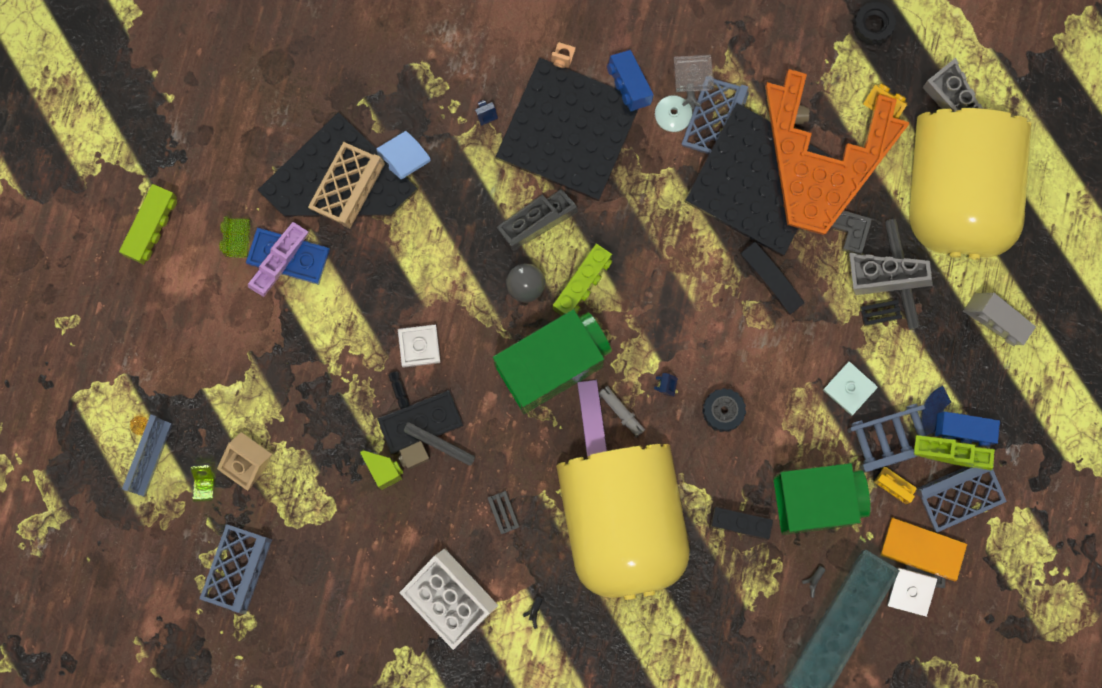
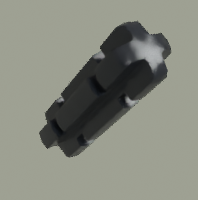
[388,371,409,409]

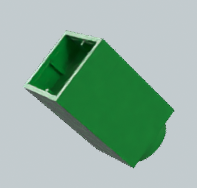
[493,309,612,414]

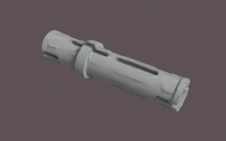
[599,386,645,438]

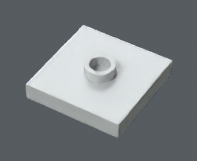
[398,324,441,368]
[887,567,937,616]

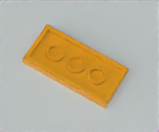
[880,518,967,582]

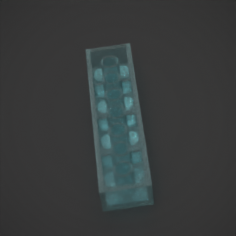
[783,550,900,688]

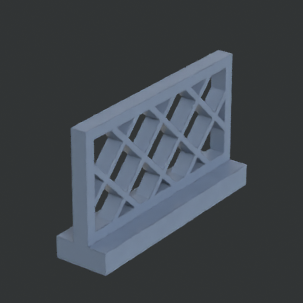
[682,77,749,154]
[122,414,173,497]
[916,465,1007,533]
[200,524,272,614]

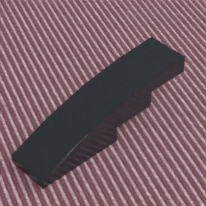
[739,242,804,315]

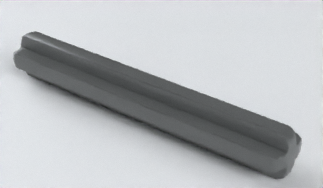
[404,423,475,466]

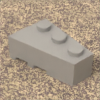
[963,293,1036,346]

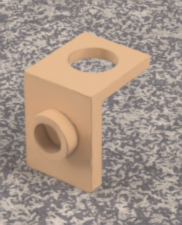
[551,42,575,69]

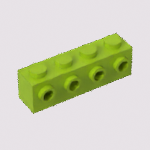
[119,184,177,265]
[553,244,613,316]

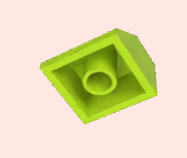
[360,450,403,490]

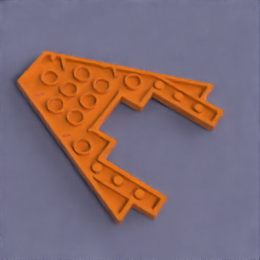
[765,69,909,235]

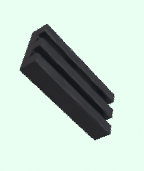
[860,300,903,326]

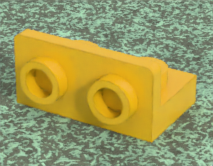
[863,83,908,119]
[874,467,916,504]

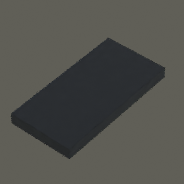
[377,390,463,455]

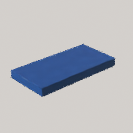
[246,228,330,285]

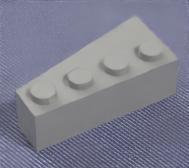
[923,58,983,112]
[849,253,933,295]

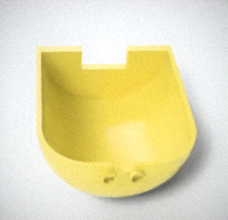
[909,108,1032,260]
[556,444,690,600]

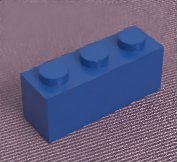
[607,50,654,111]
[935,411,1000,448]

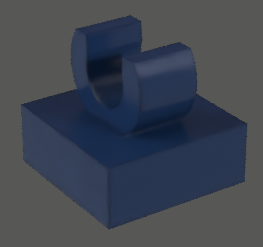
[475,100,498,126]
[654,373,678,397]

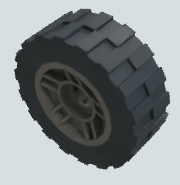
[702,388,746,432]

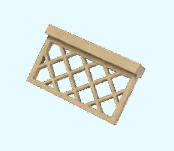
[308,142,385,229]

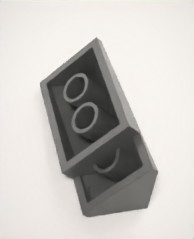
[497,189,578,251]

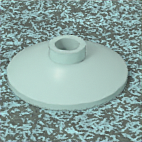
[655,96,692,132]

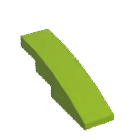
[914,435,995,470]

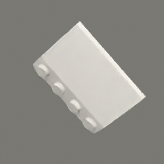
[400,549,499,650]

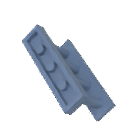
[847,403,926,473]

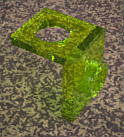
[191,465,214,502]

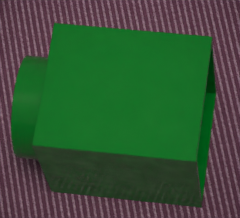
[773,463,871,535]

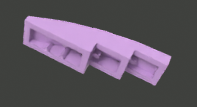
[248,222,308,297]
[578,380,606,457]

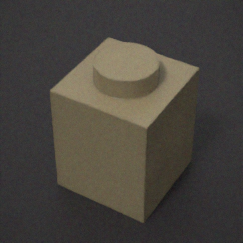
[399,441,430,470]

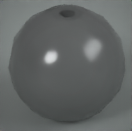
[506,263,545,303]

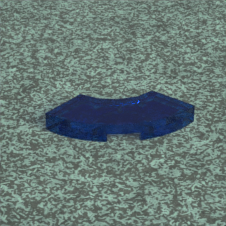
[920,385,951,436]

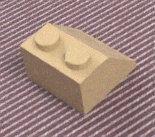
[217,432,272,491]

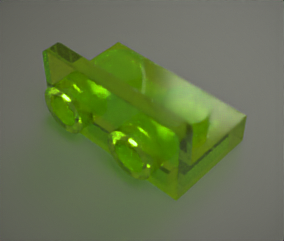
[219,216,250,258]

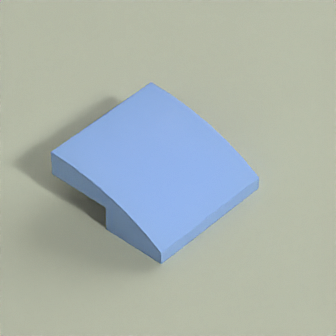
[377,131,430,179]

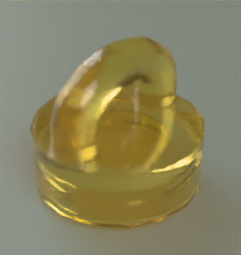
[130,416,148,436]

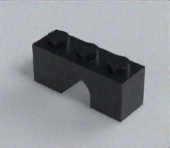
[709,507,773,540]

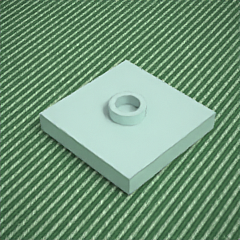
[823,362,878,416]

